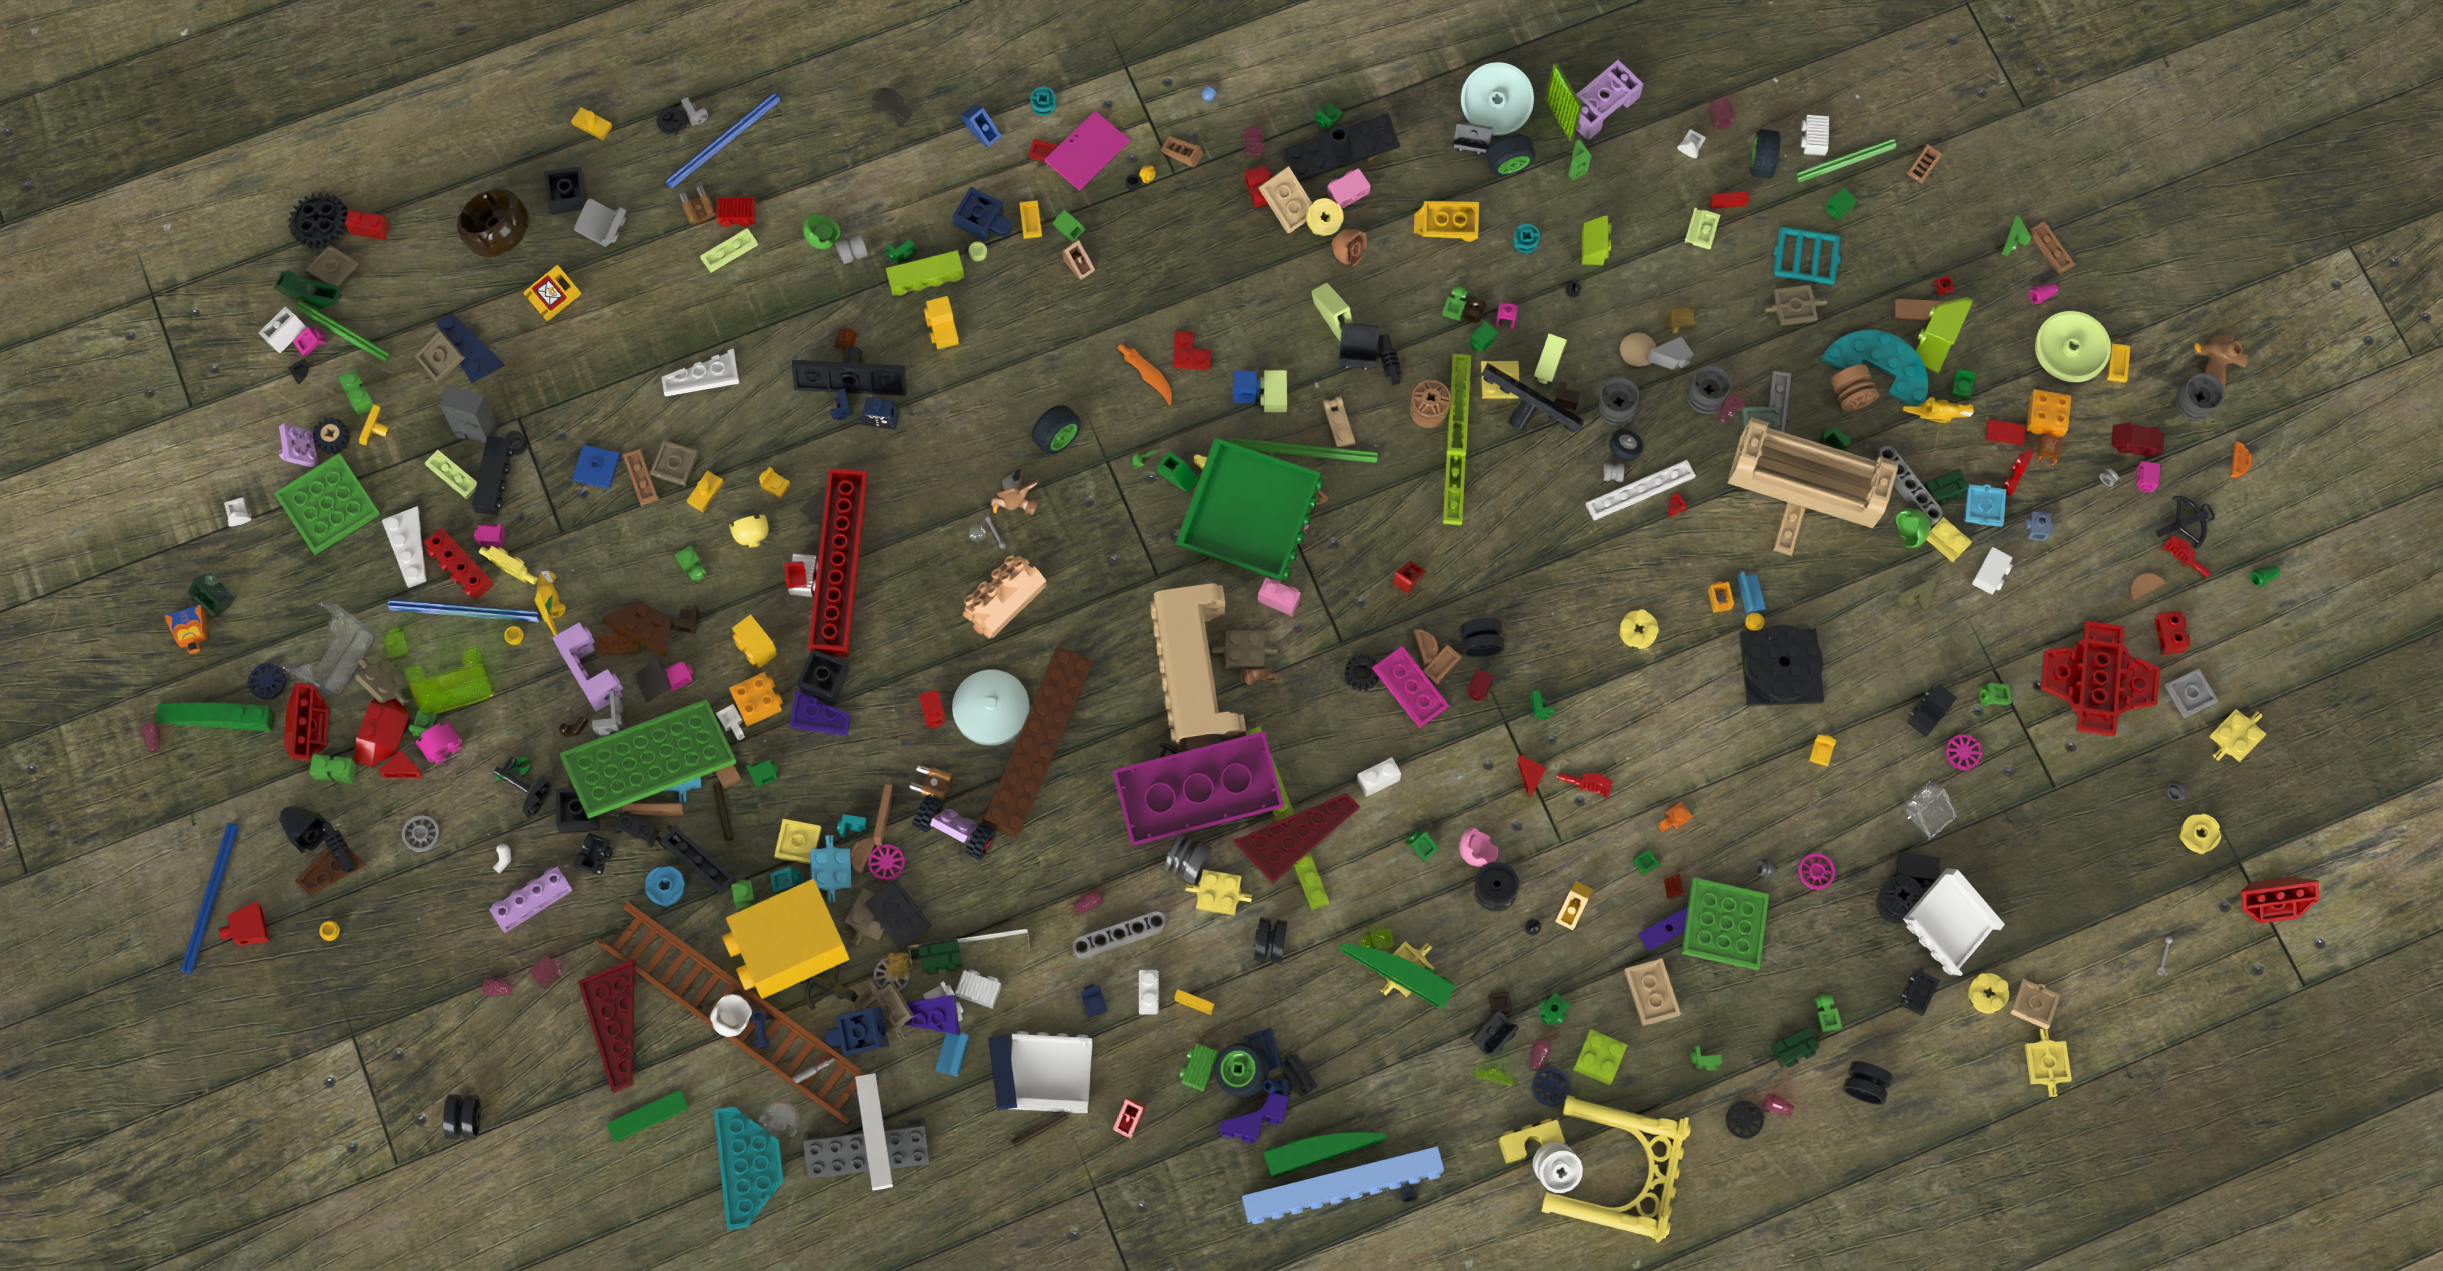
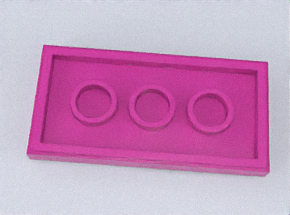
[1372,646,1449,729]

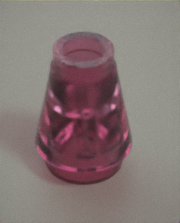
[140,722,160,752]
[1073,889,1104,914]
[482,977,512,997]
[1529,1039,1551,1070]
[1763,1094,1794,1117]

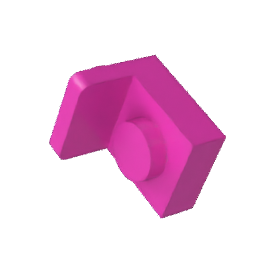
[293,327,328,356]

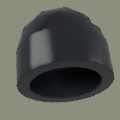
[1126,174,1141,191]
[1566,281,1581,297]
[1525,919,1541,936]
[1401,1186,1418,1202]

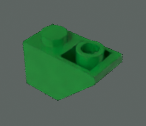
[1158,451,1199,494]

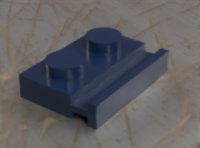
[1243,1028,1283,1071]

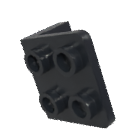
[1339,323,1379,370]

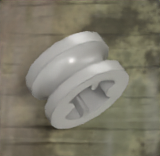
[2099,468,2119,487]

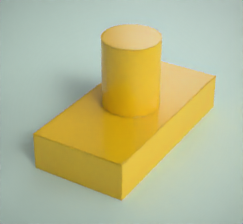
[571,107,613,141]
[359,404,389,446]
[687,471,724,512]

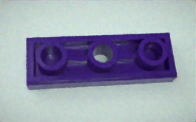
[1638,907,1688,952]

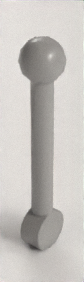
[984,515,1006,549]
[2157,936,2173,975]

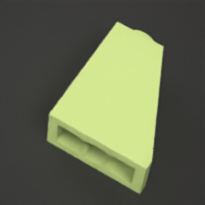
[1311,283,1353,341]
[1534,334,1568,384]

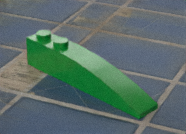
[155,702,275,731]
[1338,943,1456,1010]
[1263,1132,1386,1179]

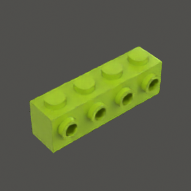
[886,250,964,296]

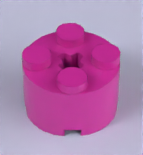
[416,720,462,765]

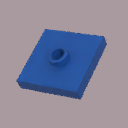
[572,445,620,489]

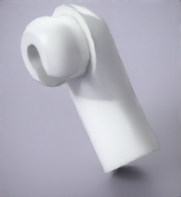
[493,844,512,874]

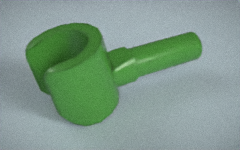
[1132,449,1156,468]

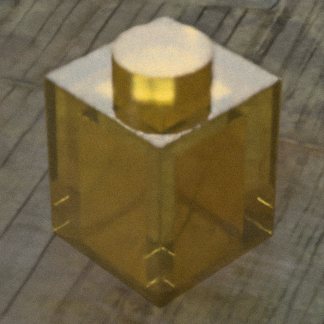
[887,953,910,978]

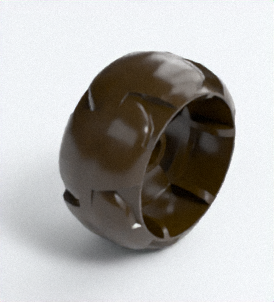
[457,188,529,257]

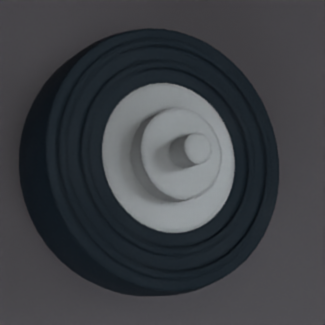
[1609,429,1643,461]

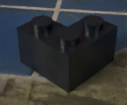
[1908,683,1957,737]

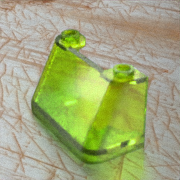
[403,647,495,714]

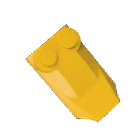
[1414,201,1479,242]

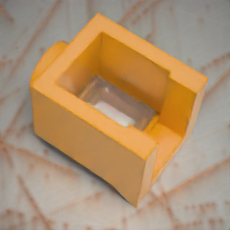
[1708,581,1734,613]

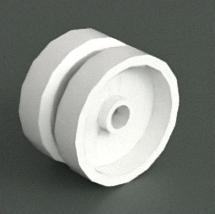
[1533,1142,1583,1193]

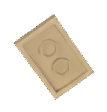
[1258,166,1312,234]
[1624,958,1681,1026]

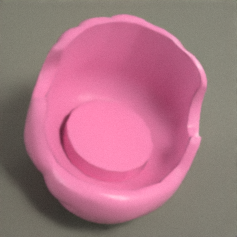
[1459,827,1499,867]

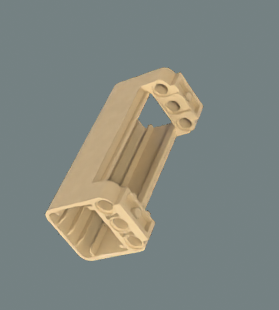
[1727,417,1898,528]
[1150,583,1246,753]

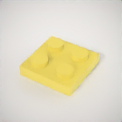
[1481,361,1519,399]
[774,819,822,864]

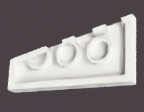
[662,349,739,396]
[382,506,427,588]

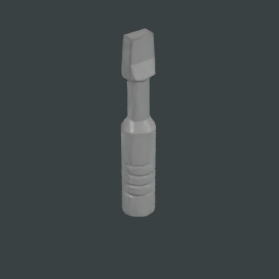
[793,1058,835,1084]

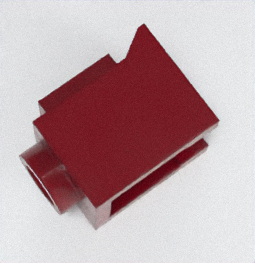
[1467,669,1494,702]

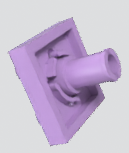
[278,423,318,468]

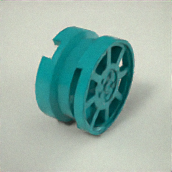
[1030,87,1057,116]
[1513,224,1540,253]

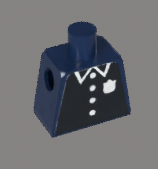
[861,397,899,430]

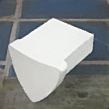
[1677,129,1706,158]
[224,497,251,526]

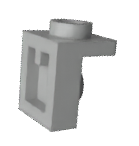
[681,97,709,126]

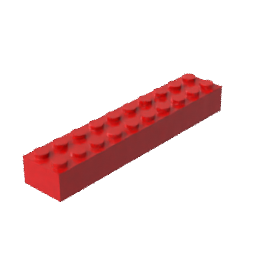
[808,468,869,658]

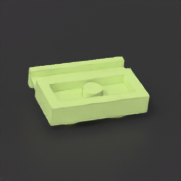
[1685,208,1720,250]

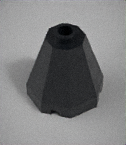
[279,806,327,853]

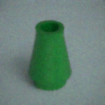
[2250,565,2280,587]

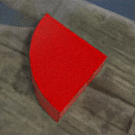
[1668,491,1687,517]

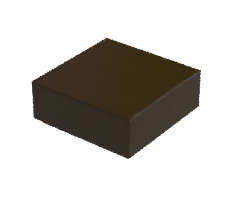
[1488,992,1512,1014]

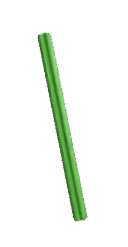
[1229,438,1378,463]

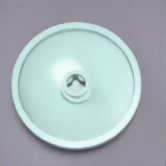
[1461,62,1534,136]
[952,670,1030,745]

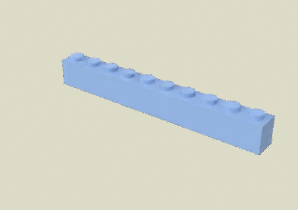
[1242,1146,1444,1224]

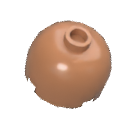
[1332,228,1367,266]

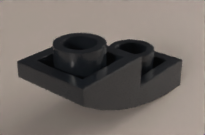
[523,775,551,818]

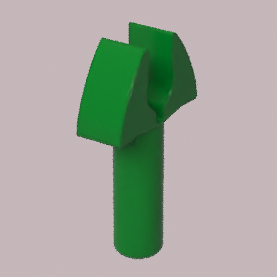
[495,757,532,781]

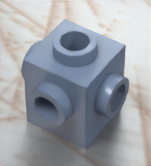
[2025,510,2054,541]

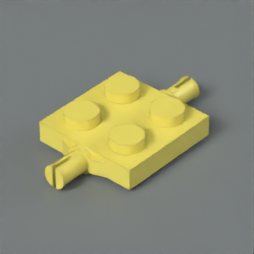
[479,546,538,585]
[2210,709,2266,762]
[1185,870,1252,916]
[1380,941,1434,997]
[2025,1029,2072,1097]

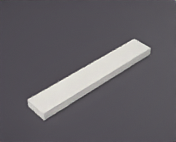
[1586,460,1696,521]
[855,1073,893,1191]

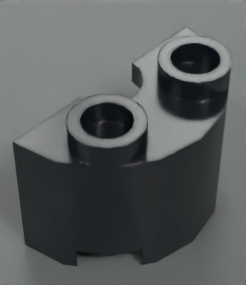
[572,832,613,876]

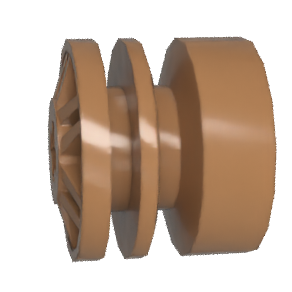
[1831,364,1879,411]
[1410,380,1451,428]

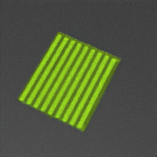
[1545,62,1582,141]

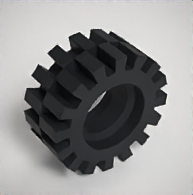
[1345,654,1379,691]

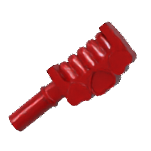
[2162,535,2212,578]
[1557,772,1612,798]

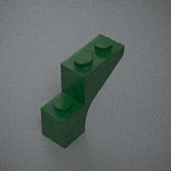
[274,270,342,309]

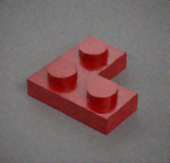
[1173,331,1211,370]
[2004,449,2034,497]

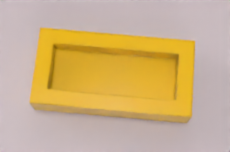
[1019,200,1042,239]
[2107,343,2130,383]
[1174,989,1214,1015]

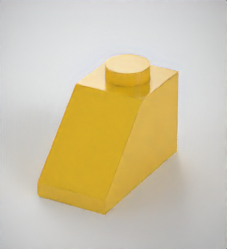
[1555,881,1594,930]

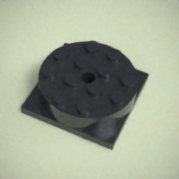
[1739,625,1824,706]

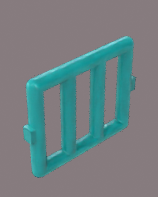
[1773,226,1841,285]

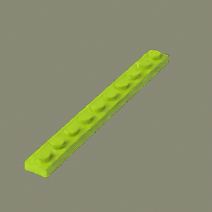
[1246,726,1329,911]

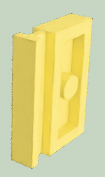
[1926,517,1972,562]

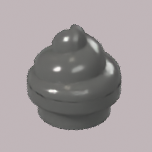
[2167,782,2187,801]
[1755,859,1776,878]

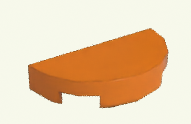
[2230,441,2253,477]

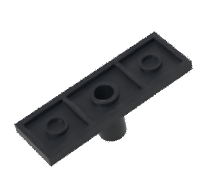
[1285,113,1400,182]
[792,346,907,396]
[1481,363,1584,433]

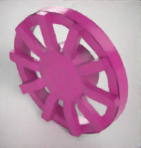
[1945,734,1982,770]
[868,844,905,881]
[1798,853,1835,890]

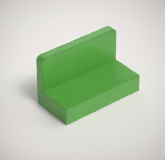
[1568,139,1592,181]

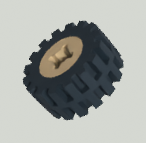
[313,417,350,454]

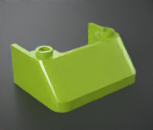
[1916,297,1973,373]

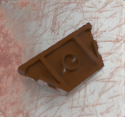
[602,601,671,657]

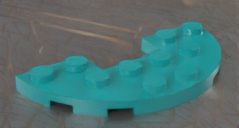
[1821,330,1928,407]

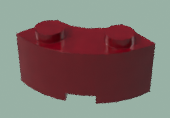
[2111,422,2164,458]

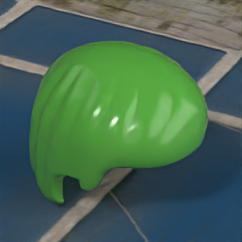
[803,213,841,249]
[1896,508,1931,548]

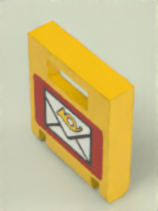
[523,265,582,321]

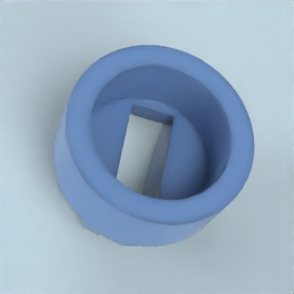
[1202,86,1217,102]

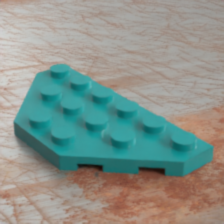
[714,1107,784,1230]

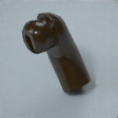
[559,716,589,737]

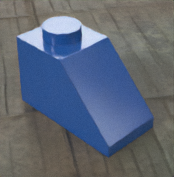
[960,105,1002,147]

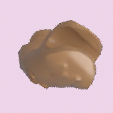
[1240,669,1276,685]

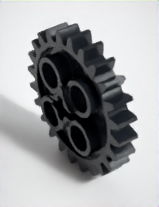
[288,192,348,249]

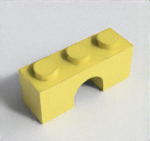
[1499,1119,1565,1164]

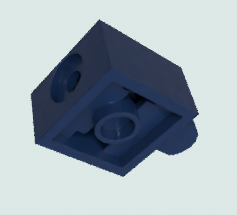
[953,187,1012,241]
[825,1007,889,1056]

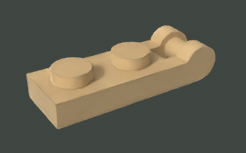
[1322,396,1355,448]

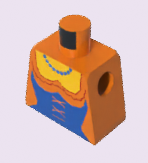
[164,605,207,654]

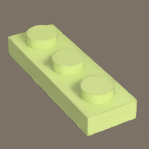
[700,228,758,273]
[425,450,477,499]

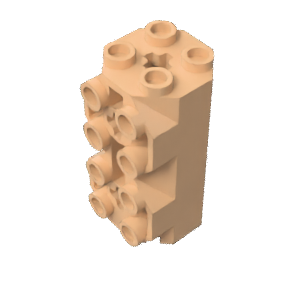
[963,555,1047,639]

